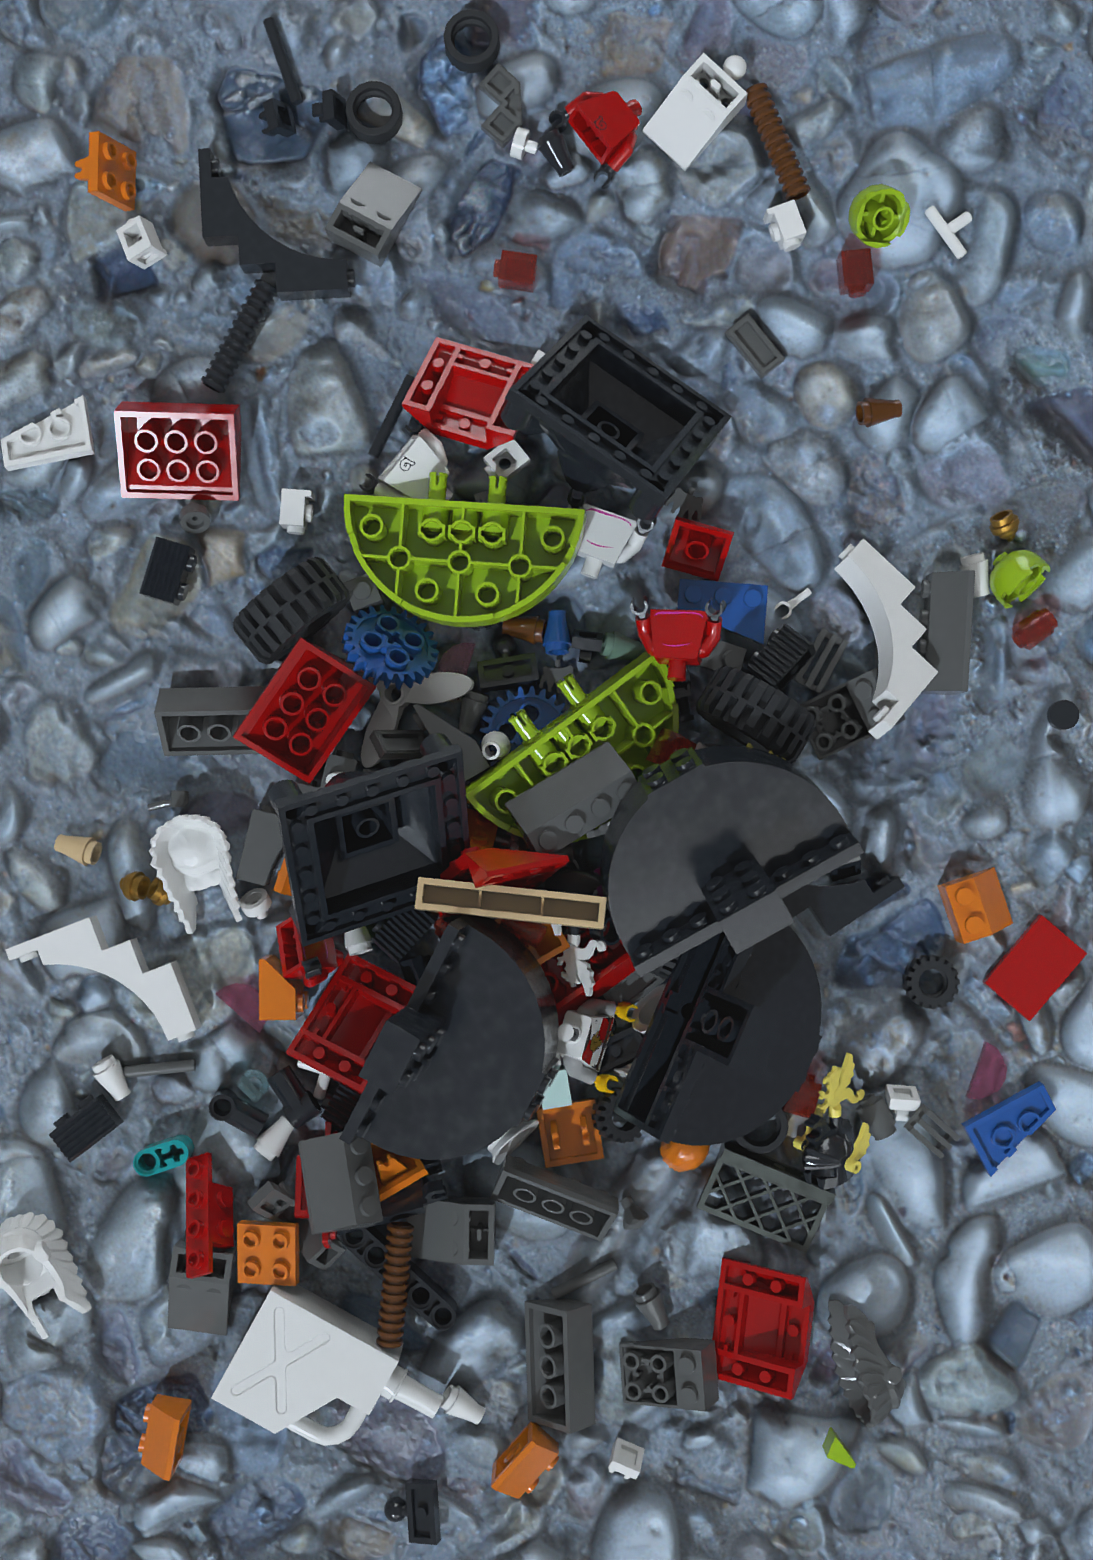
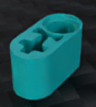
[133,1134,194,1177]

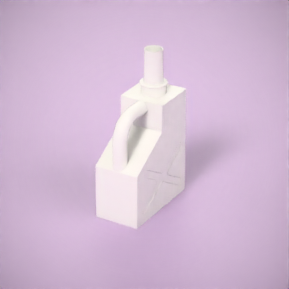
[211,1284,444,1446]

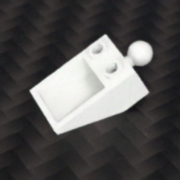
[642,53,748,171]

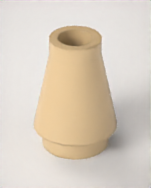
[54,834,102,866]

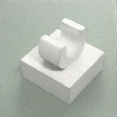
[885,1084,921,1121]
[608,1437,645,1480]

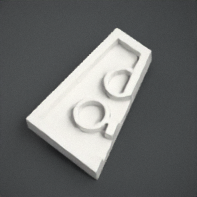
[0,395,95,471]

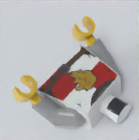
[557,998,638,1094]

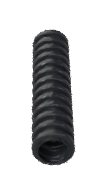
[201,279,278,393]

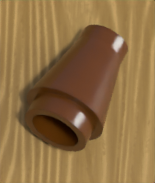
[856,398,902,427]
[502,615,547,645]

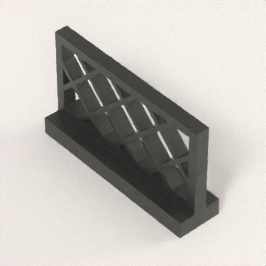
[696,1141,836,1253]

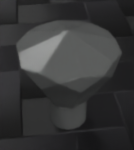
[620,1196,650,1230]

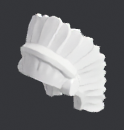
[149,814,242,934]
[0,1212,92,1339]

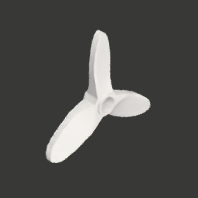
[361,671,474,768]

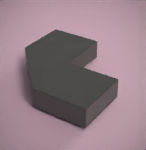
[479,63,522,148]

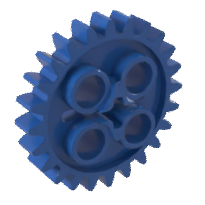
[341,605,439,690]
[479,686,565,766]

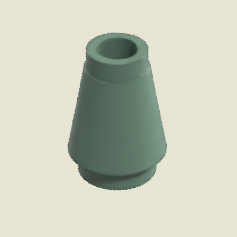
[601,631,646,661]

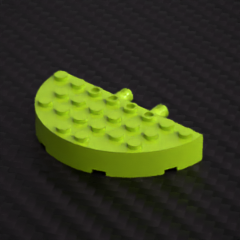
[344,472,587,627]
[465,651,679,843]

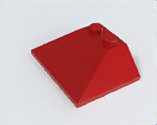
[402,337,534,450]
[438,846,569,919]
[286,952,416,1094]
[712,1257,815,1400]

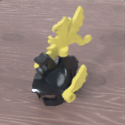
[793,1052,871,1190]

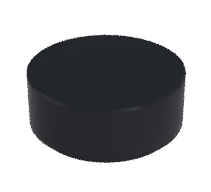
[1047,700,1079,730]

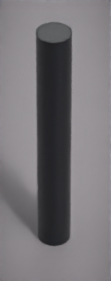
[263,17,303,106]
[368,374,415,459]

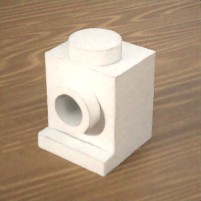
[763,199,807,252]
[116,215,168,270]
[483,439,530,480]
[279,488,315,535]

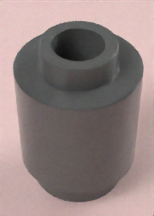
[856,1093,897,1141]

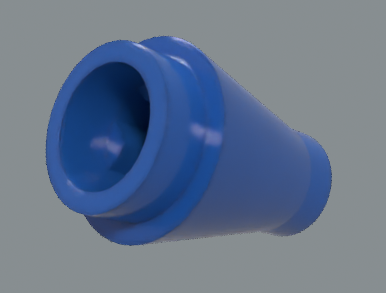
[542,610,572,655]

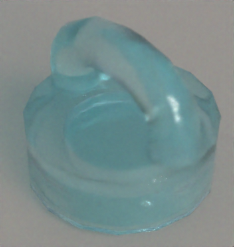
[236,1069,269,1103]

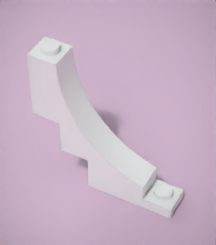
[834,538,938,739]
[5,916,202,1042]

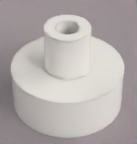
[510,127,539,160]
[240,888,272,920]

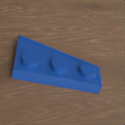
[677,579,768,645]
[961,1081,1056,1177]

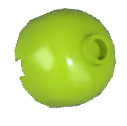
[848,184,910,248]
[989,550,1051,608]

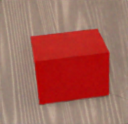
[662,516,734,582]

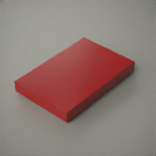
[982,915,1087,1021]

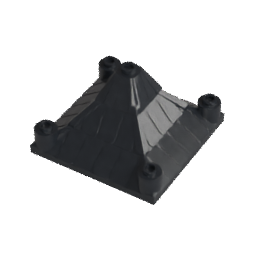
[500,315,732,520]
[268,733,470,947]

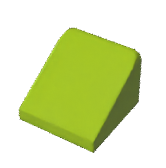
[822,1427,856,1469]

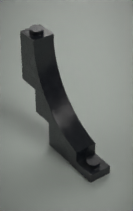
[198,148,356,301]
[782,875,905,936]

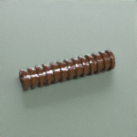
[746,83,811,201]
[376,1221,414,1348]

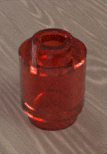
[1011,608,1058,650]

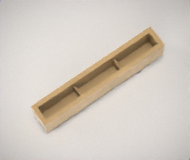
[415,877,607,930]

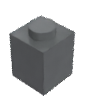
[344,574,385,615]

